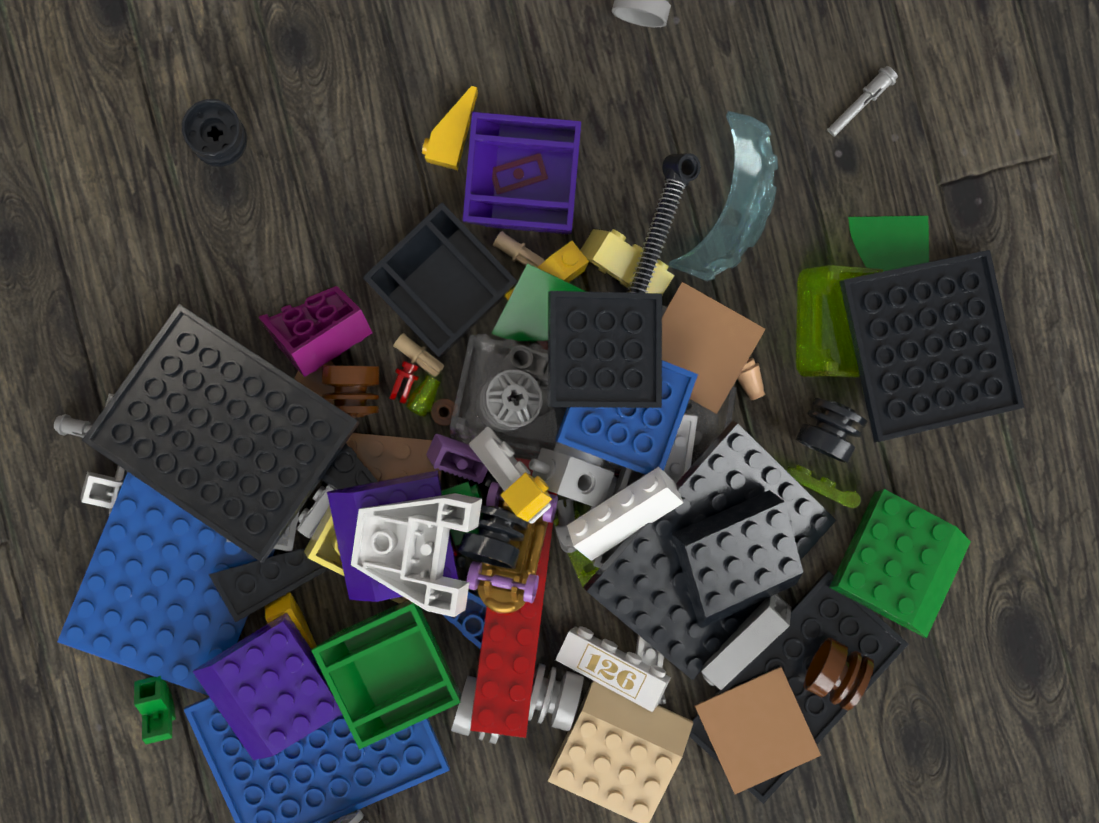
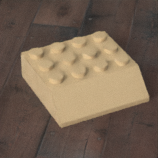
[548,681,693,823]

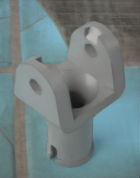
[555,499,577,553]

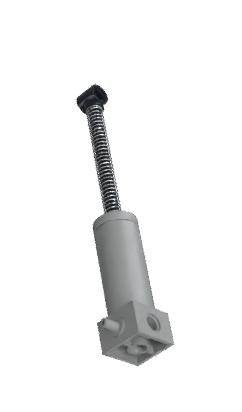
[529,153,701,507]

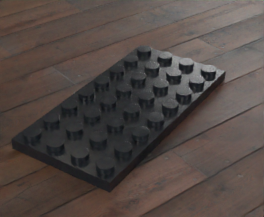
[689,570,909,804]

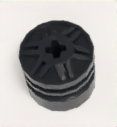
[182,99,247,167]
[795,398,868,464]
[458,505,529,569]

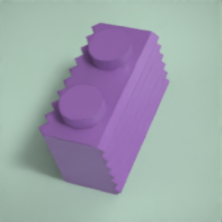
[426,434,488,484]

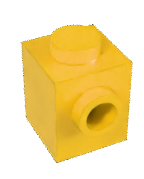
[501,472,552,522]

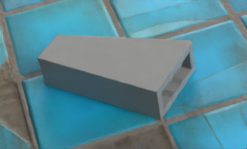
[701,594,792,690]

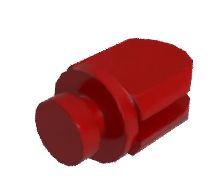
[389,361,419,404]

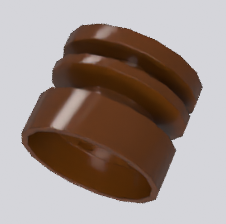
[322,366,379,417]
[804,637,874,711]

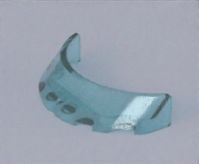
[668,111,778,281]

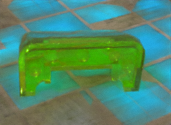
[796,265,883,378]

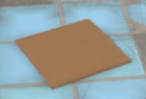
[662,282,765,414]
[695,666,821,794]

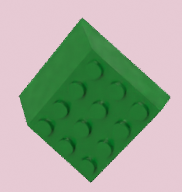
[829,489,971,638]
[311,600,461,750]

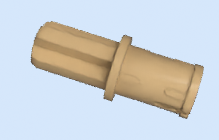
[493,231,545,267]
[393,333,444,377]

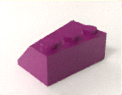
[259,286,372,377]

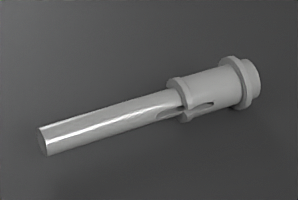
[827,66,898,137]
[54,414,92,438]

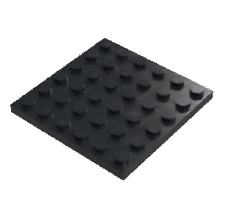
[839,250,1024,442]

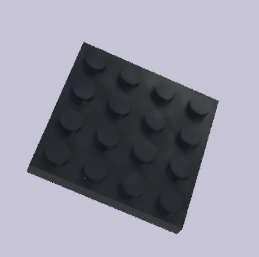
[548,291,662,408]

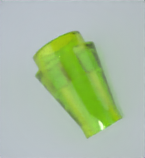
[406,375,440,417]

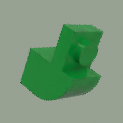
[134,676,176,744]

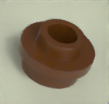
[431,399,458,426]

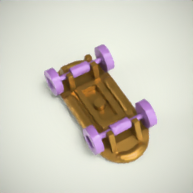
[466,482,558,613]

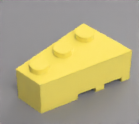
[580,229,674,295]

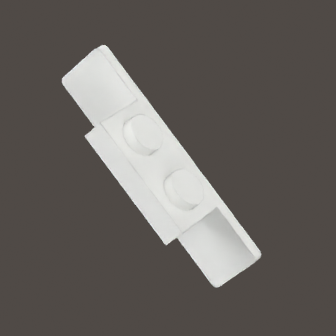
[469,427,551,523]

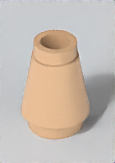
[737,358,765,400]

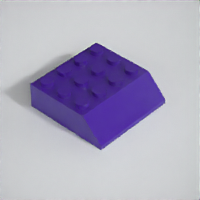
[463,112,581,235]
[327,470,459,602]
[193,612,342,760]

